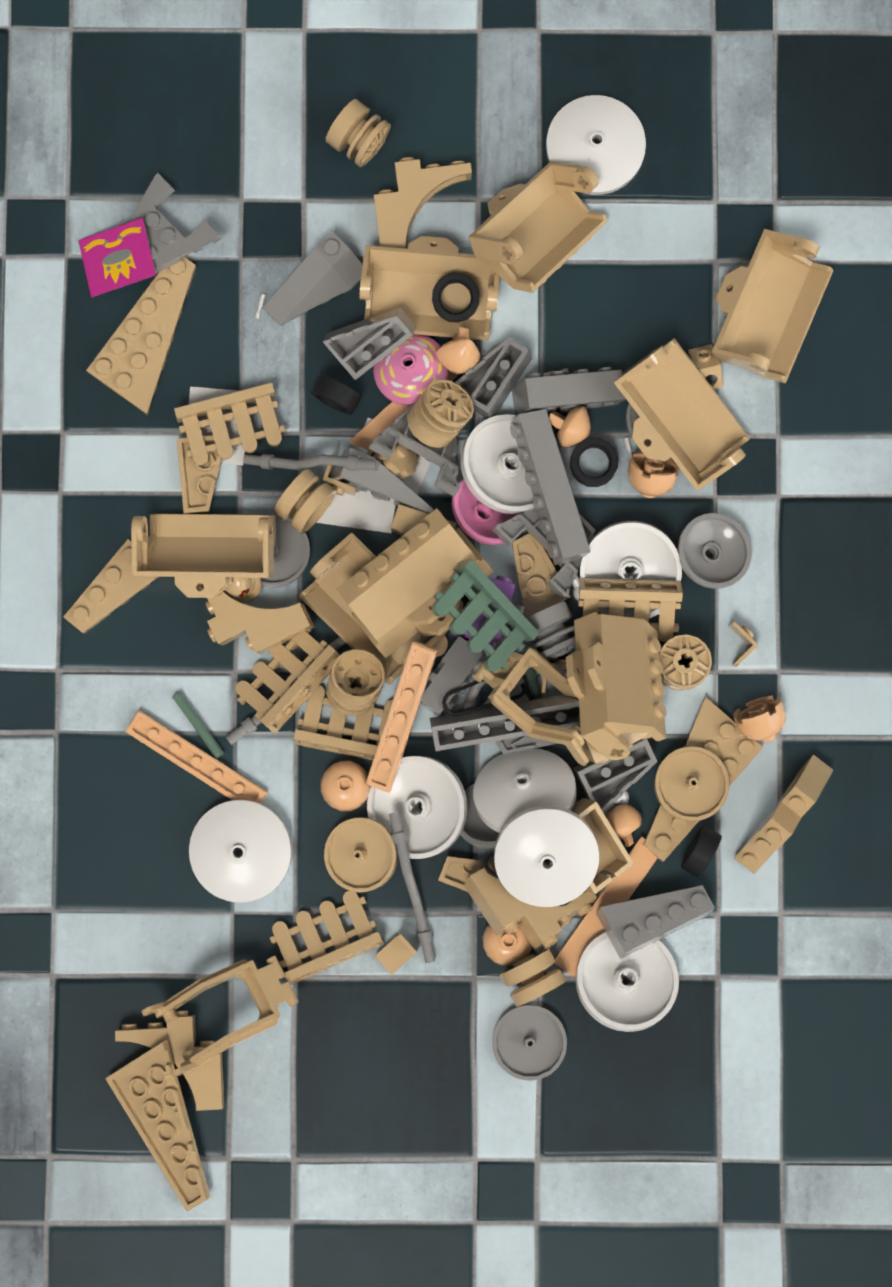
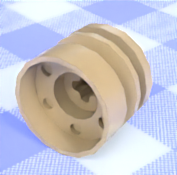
[325,99,391,167]
[407,379,474,448]
[659,634,712,691]
[326,649,385,716]

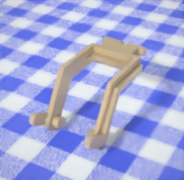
[473,638,589,766]
[141,956,299,1077]

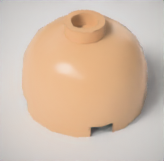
[628,451,679,498]
[733,695,786,742]
[320,761,371,811]
[482,924,532,966]

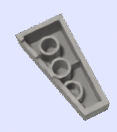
[512,367,626,416]
[596,885,715,959]

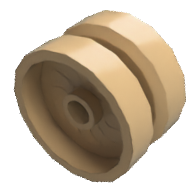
[274,469,337,534]
[500,948,566,1007]

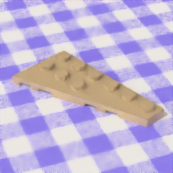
[86,257,196,415]
[643,697,763,862]
[105,1040,211,1211]

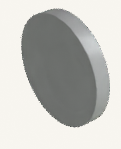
[261,514,310,588]
[492,1005,567,1081]

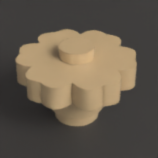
[373,433,418,479]

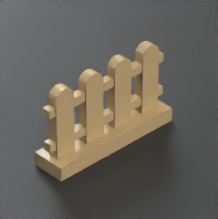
[174,383,285,466]
[578,578,683,642]
[235,629,340,734]
[294,685,393,760]
[270,891,384,985]

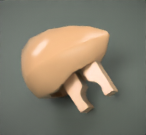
[435,327,481,374]
[549,405,591,448]
[605,804,642,847]

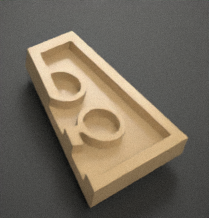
[177,435,222,514]
[512,533,570,618]

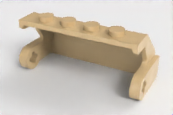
[468,161,608,293]
[712,229,834,384]
[360,236,499,341]
[614,338,750,491]
[337,508,494,658]
[131,514,276,598]
[299,533,449,685]
[566,612,666,760]

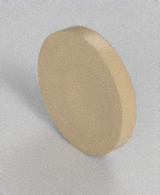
[654,747,729,822]
[324,817,398,892]

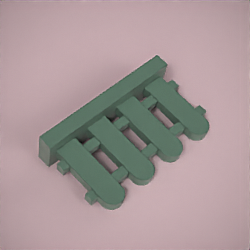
[432,559,540,672]

